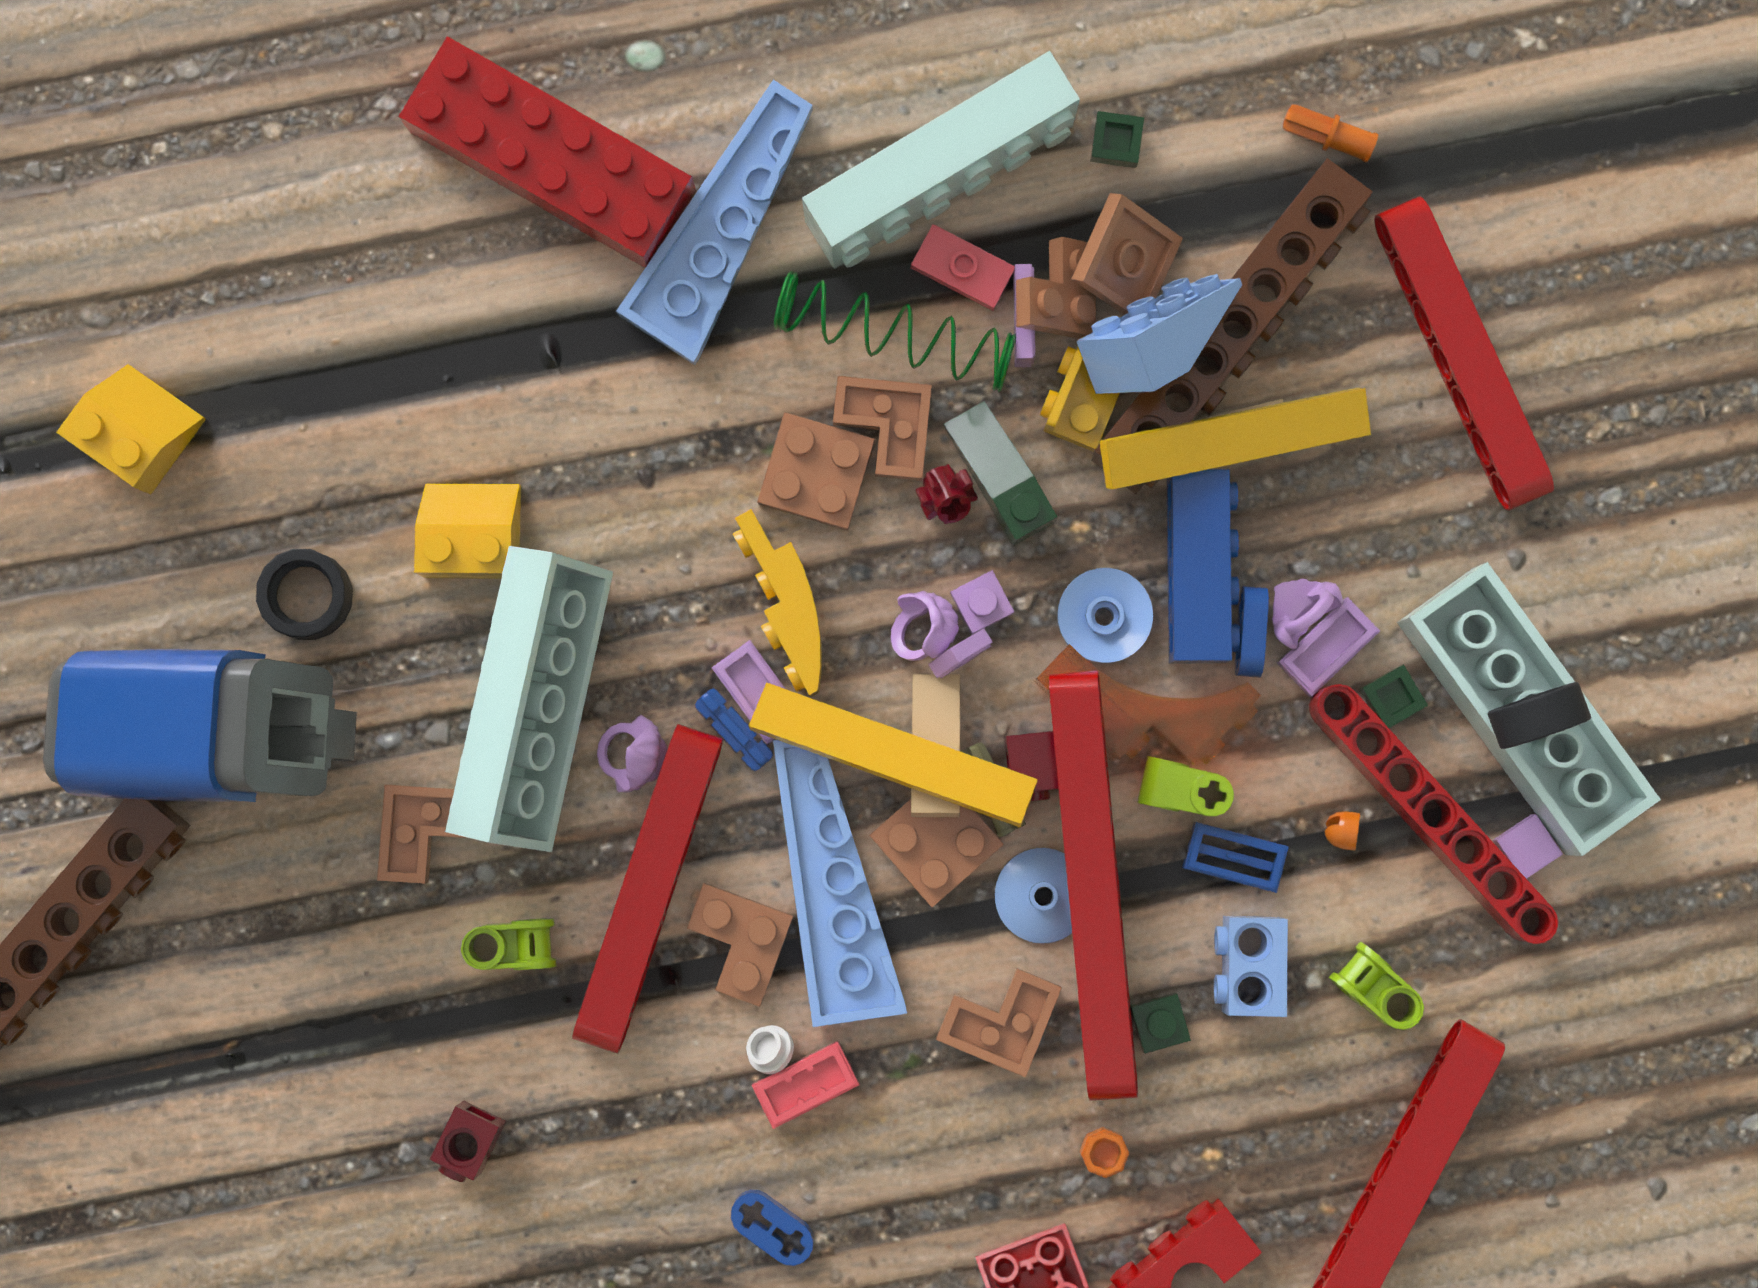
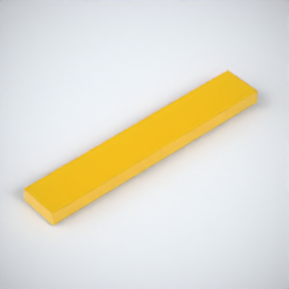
[1099,388,1371,489]
[749,682,1038,828]

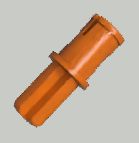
[1283,104,1379,162]

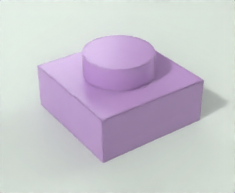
[950,570,1014,635]

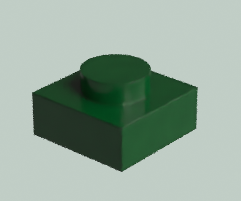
[1090,111,1144,168]
[1359,664,1428,728]
[1131,993,1191,1054]

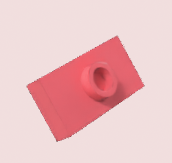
[911,224,1015,311]
[751,1041,860,1129]

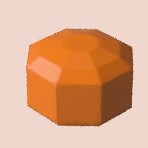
[1079,1127,1129,1178]

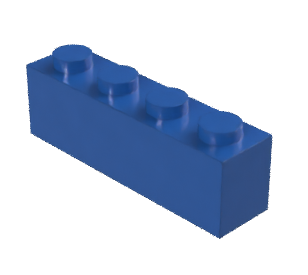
[1167,469,1240,664]

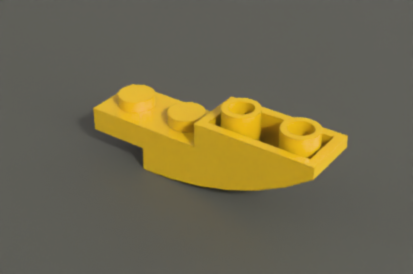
[732,509,822,697]

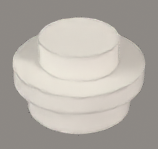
[746,1025,794,1074]

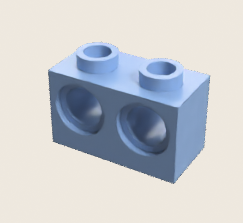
[1214,916,1288,1017]

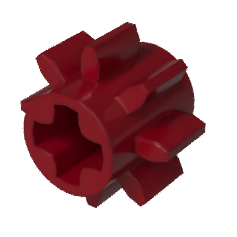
[915,464,978,524]

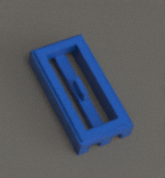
[1182,822,1289,893]

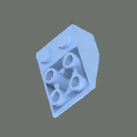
[1076,274,1242,394]

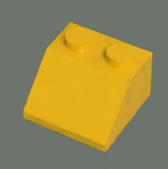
[56,364,206,495]
[414,484,521,579]

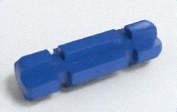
[695,688,773,772]

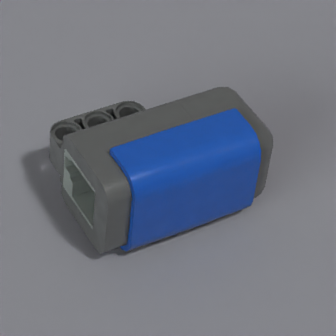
[43,649,357,802]

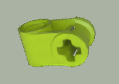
[1137,756,1234,816]
[461,918,557,970]
[1329,942,1424,1030]

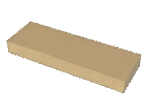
[911,674,960,817]

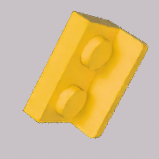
[1040,337,1120,452]

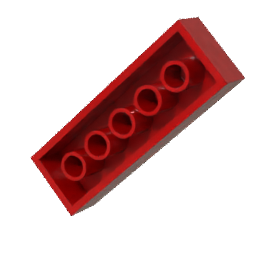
[398,36,696,268]

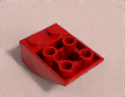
[975,1223,1089,1288]

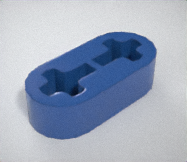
[1235,586,1269,678]
[731,1189,814,1266]

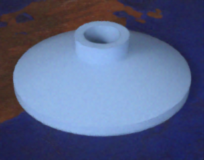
[1057,568,1153,663]
[995,848,1072,943]

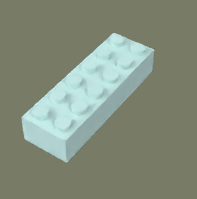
[802,51,1080,269]
[445,546,613,852]
[1397,562,1661,856]

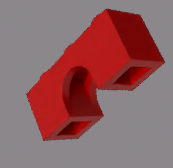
[1108,1198,1262,1288]

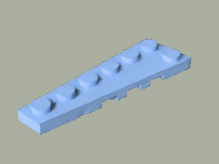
[616,80,813,365]
[773,740,907,1027]

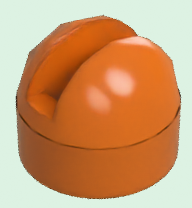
[1324,811,1360,851]

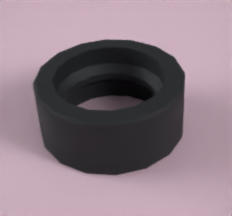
[256,549,353,640]
[1487,682,1592,749]

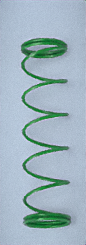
[774,271,1016,393]

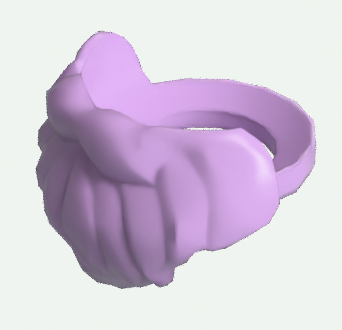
[1272,579,1343,649]
[891,591,959,661]
[597,715,667,793]

